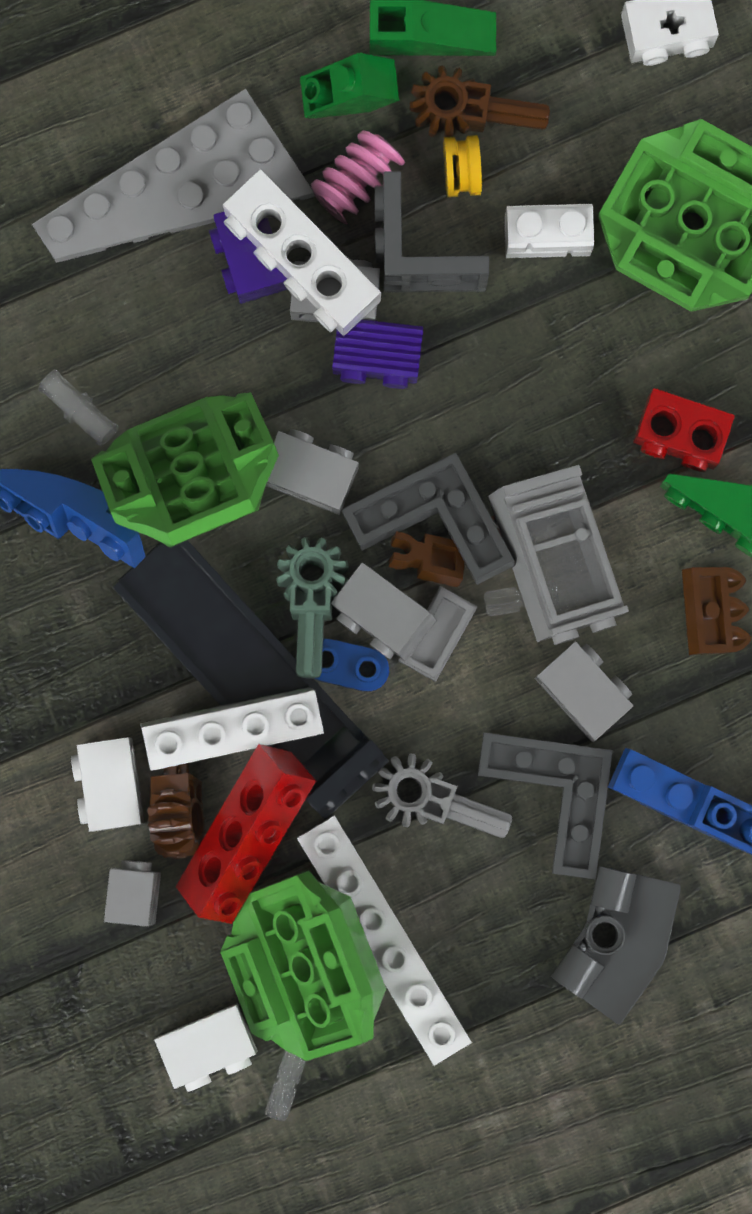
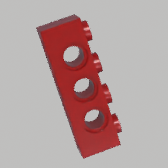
[176,744,316,924]

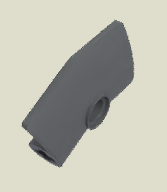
[551,866,681,1025]

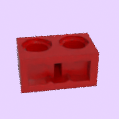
[633,388,735,472]

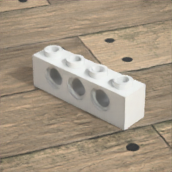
[223,169,381,336]
[140,687,324,771]

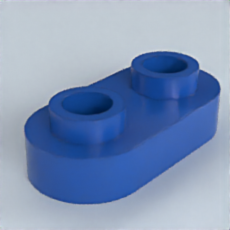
[314,639,389,692]

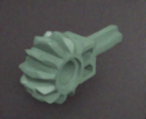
[276,537,349,679]

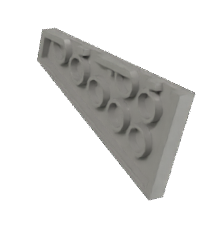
[32,89,315,263]

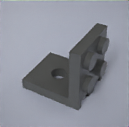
[375,171,489,293]

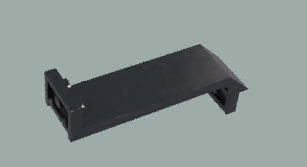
[112,540,389,820]

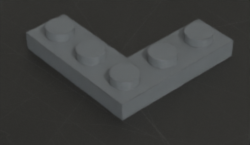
[341,453,515,585]
[478,733,613,880]

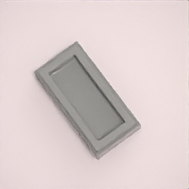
[398,586,477,682]

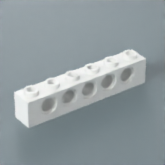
[297,816,472,1066]

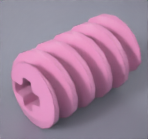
[311,130,405,224]

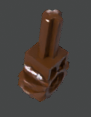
[409,65,550,137]
[147,716,206,859]

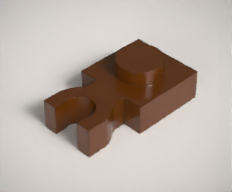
[389,531,464,588]

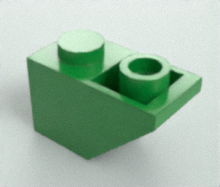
[300,53,399,119]

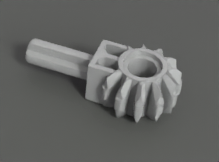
[372,753,512,838]

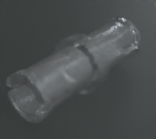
[38,370,119,447]

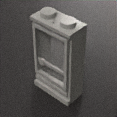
[488,465,629,645]

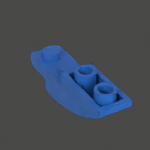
[0,469,146,568]
[608,748,752,855]

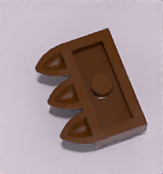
[682,567,752,655]

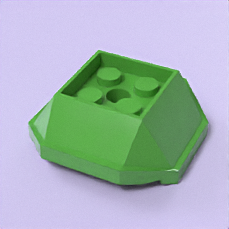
[598,119,752,312]
[91,392,279,547]
[220,871,386,1061]

